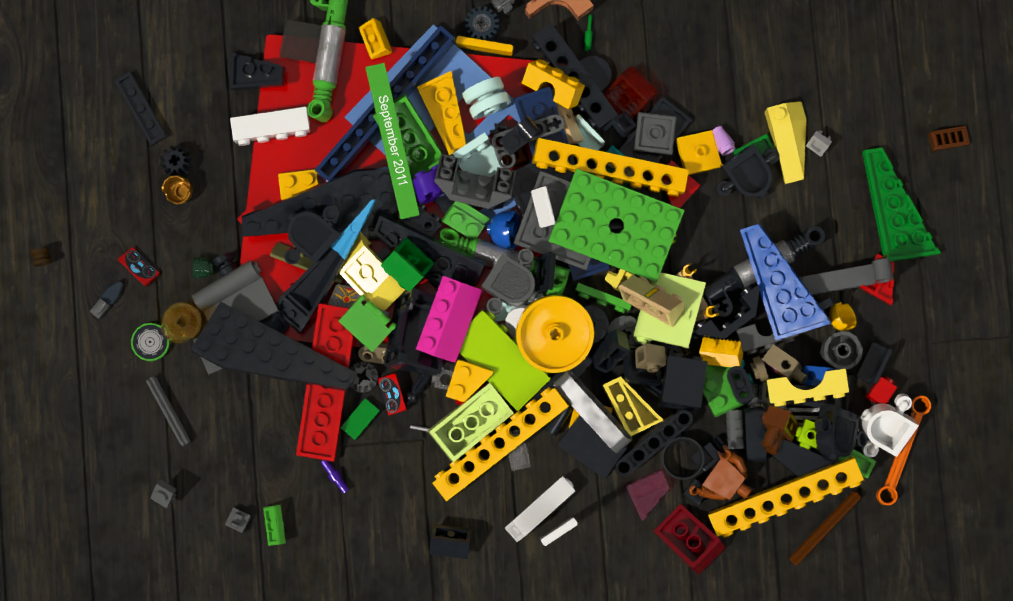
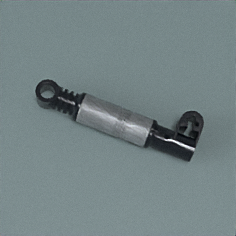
[703,226,825,318]

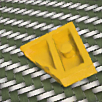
[446,359,493,402]

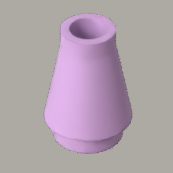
[712,126,736,156]

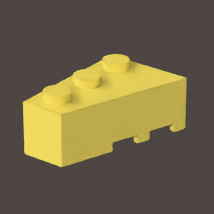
[602,376,663,436]

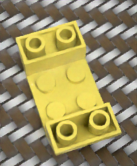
[339,231,406,311]

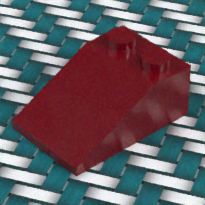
[654,504,725,575]

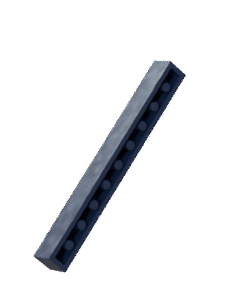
[315,25,456,182]

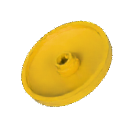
[516,295,594,373]

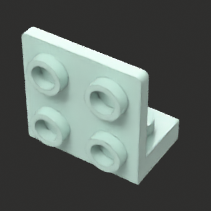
[453,132,505,177]

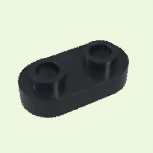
[727,366,754,404]

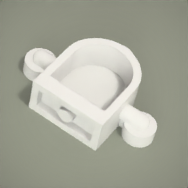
[861,393,919,458]

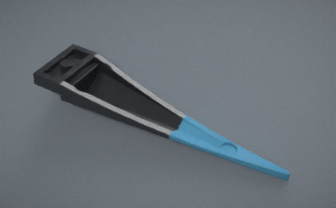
[276,199,376,334]

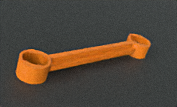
[876,396,931,505]

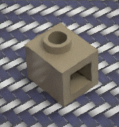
[635,343,667,372]

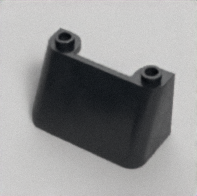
[384,288,444,376]

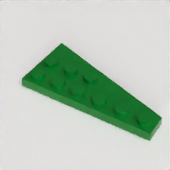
[862,148,941,262]

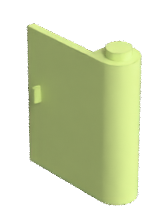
[633,272,706,348]

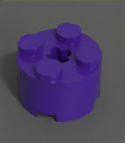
[411,164,443,205]

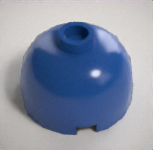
[487,211,521,249]

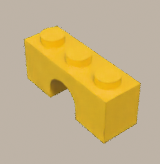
[522,59,585,109]

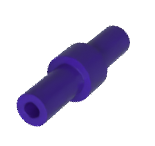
[321,460,349,494]

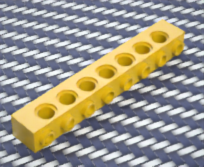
[532,138,689,197]
[433,387,570,501]
[708,456,864,538]

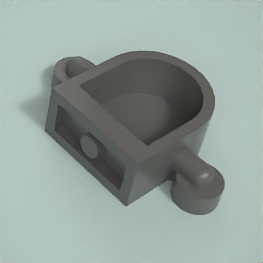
[482,249,538,315]

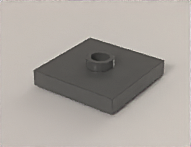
[634,112,676,155]

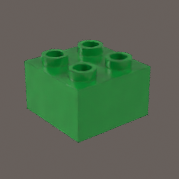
[380,237,434,292]

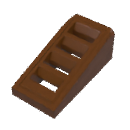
[928,126,970,152]

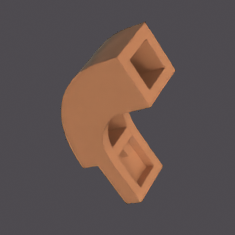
[525,0,594,21]

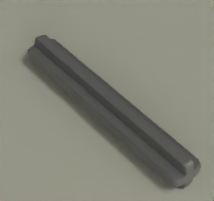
[146,376,191,446]

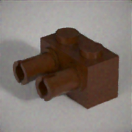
[761,405,799,455]

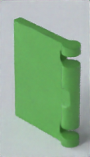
[338,294,397,352]

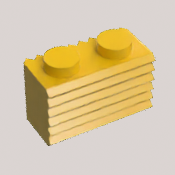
[699,337,743,367]

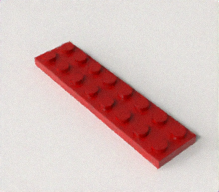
[296,303,354,462]

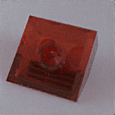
[604,66,659,120]

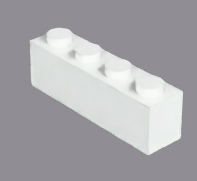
[230,107,311,146]

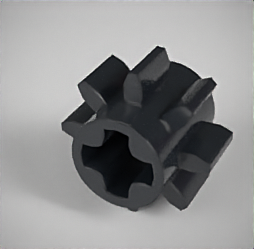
[490,122,512,146]

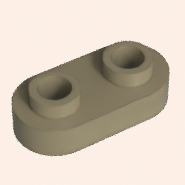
[358,343,387,364]
[750,356,769,382]

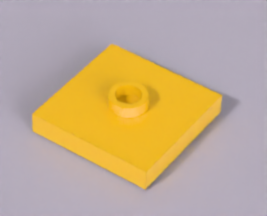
[675,130,721,175]

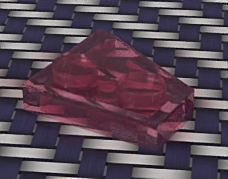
[626,470,669,520]

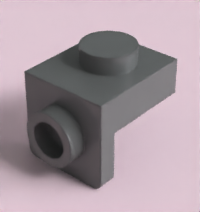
[150,479,177,508]

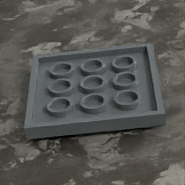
[513,171,591,270]

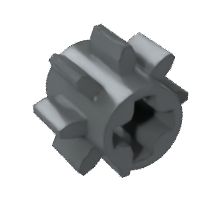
[491,0,514,14]

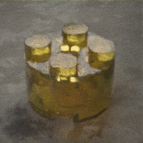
[161,303,202,343]

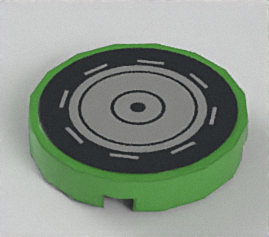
[131,323,170,361]

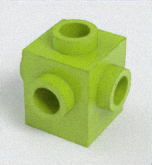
[795,419,817,450]

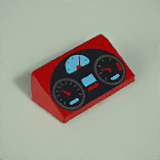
[118,247,160,287]
[378,373,407,416]

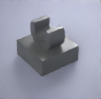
[225,507,251,533]

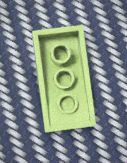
[427,383,514,462]

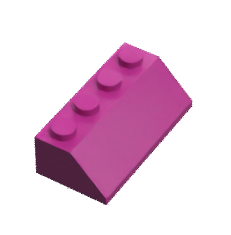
[416,276,483,363]

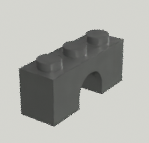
[735,324,799,355]

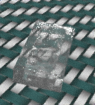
[508,430,531,471]

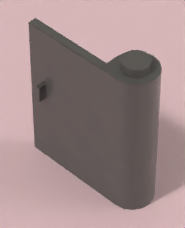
[192,260,279,322]

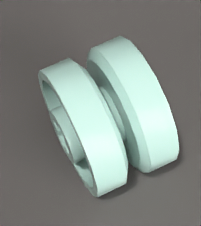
[462,77,511,120]

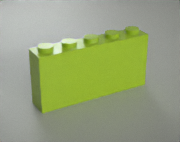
[460,309,551,411]

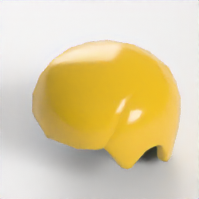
[829,302,857,331]

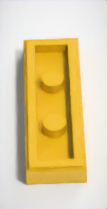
[456,36,513,56]

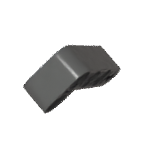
[492,114,565,169]

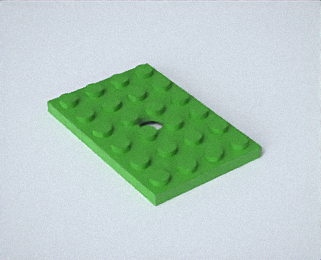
[548,169,684,283]

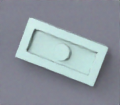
[575,114,605,150]

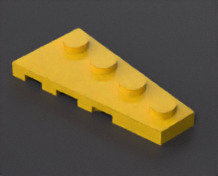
[417,71,466,156]

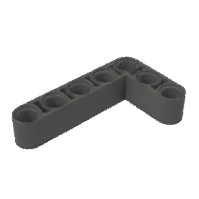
[799,258,893,296]

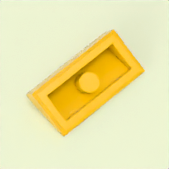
[359,18,392,59]

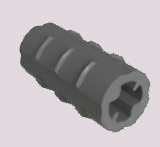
[726,410,746,449]

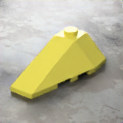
[764,102,806,184]

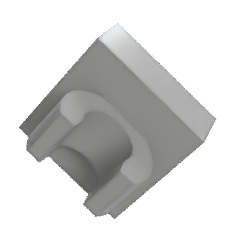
[806,130,832,156]

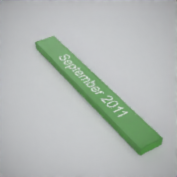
[365,63,420,219]

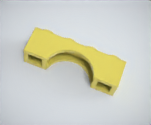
[767,369,849,406]

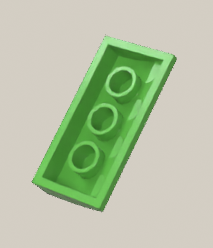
[373,93,444,178]

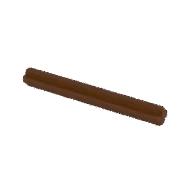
[789,491,861,566]

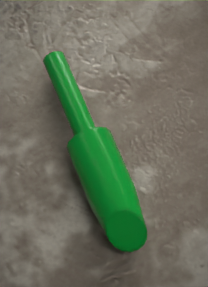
[584,15,593,51]

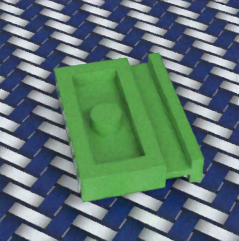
[442,201,490,240]

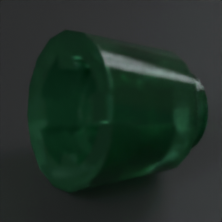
[193,257,213,278]

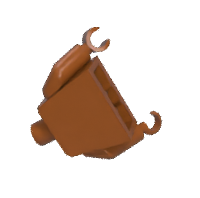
[689,445,752,500]

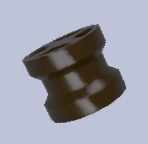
[30,247,52,267]

